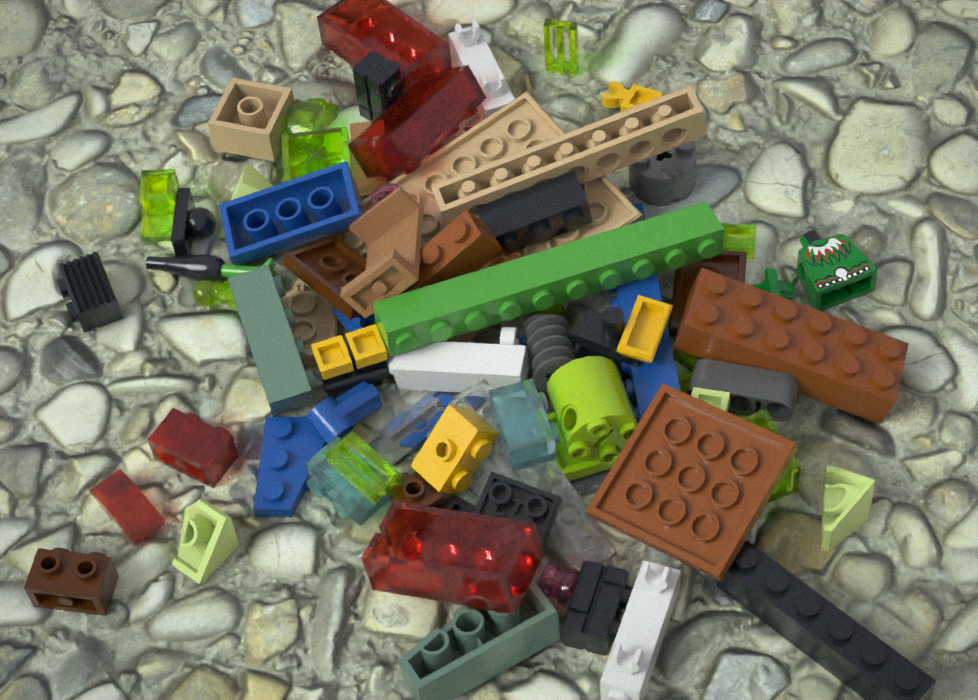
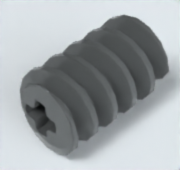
[523,314,576,392]

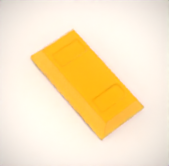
[616,295,673,363]

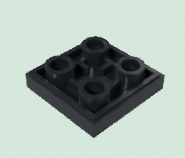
[462,471,563,571]

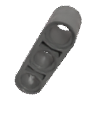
[687,359,800,422]

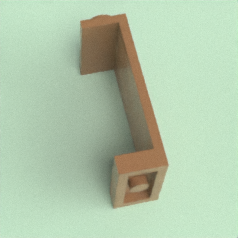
[340,187,424,319]

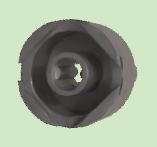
[629,141,696,206]

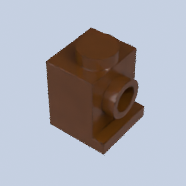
[388,472,445,536]

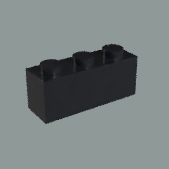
[476,171,593,259]

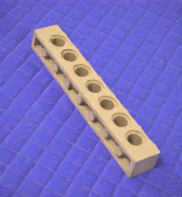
[431,85,708,226]

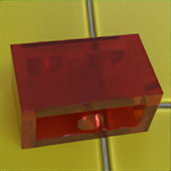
[147,408,238,489]

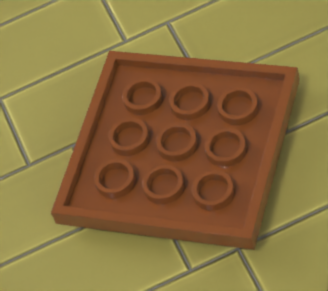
[585,383,798,582]

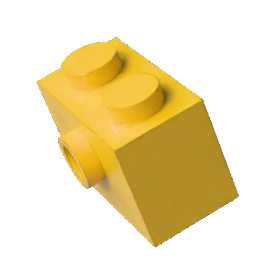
[411,404,499,495]

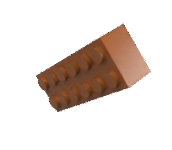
[672,268,909,424]

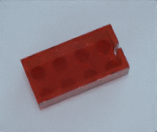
[317,0,452,105]
[347,65,487,179]
[361,501,544,615]

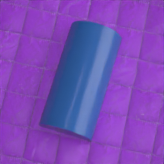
[219,161,365,265]

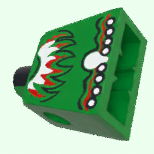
[796,230,878,311]

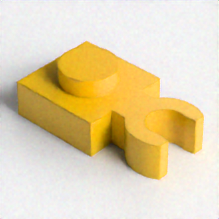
[602,81,663,112]

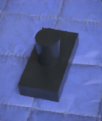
[572,307,642,367]

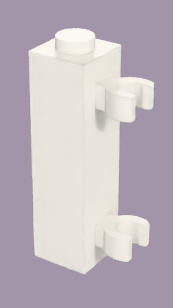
[448,19,515,121]
[388,327,531,396]
[600,560,681,700]

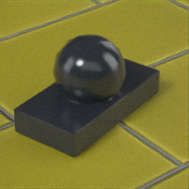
[171,188,217,256]

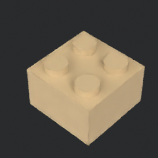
[208,78,297,162]

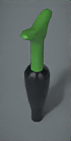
[146,255,286,290]

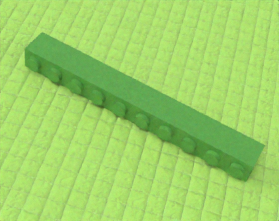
[373,201,724,357]

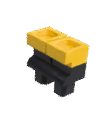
[311,324,390,399]

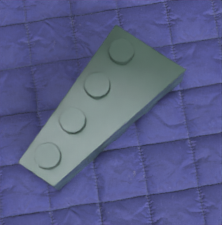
[228,265,318,417]
[398,559,562,700]

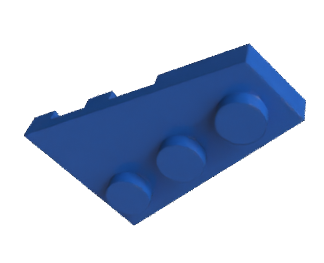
[253,417,327,517]

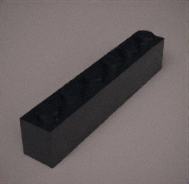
[716,540,936,700]

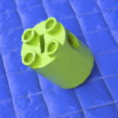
[547,356,638,464]

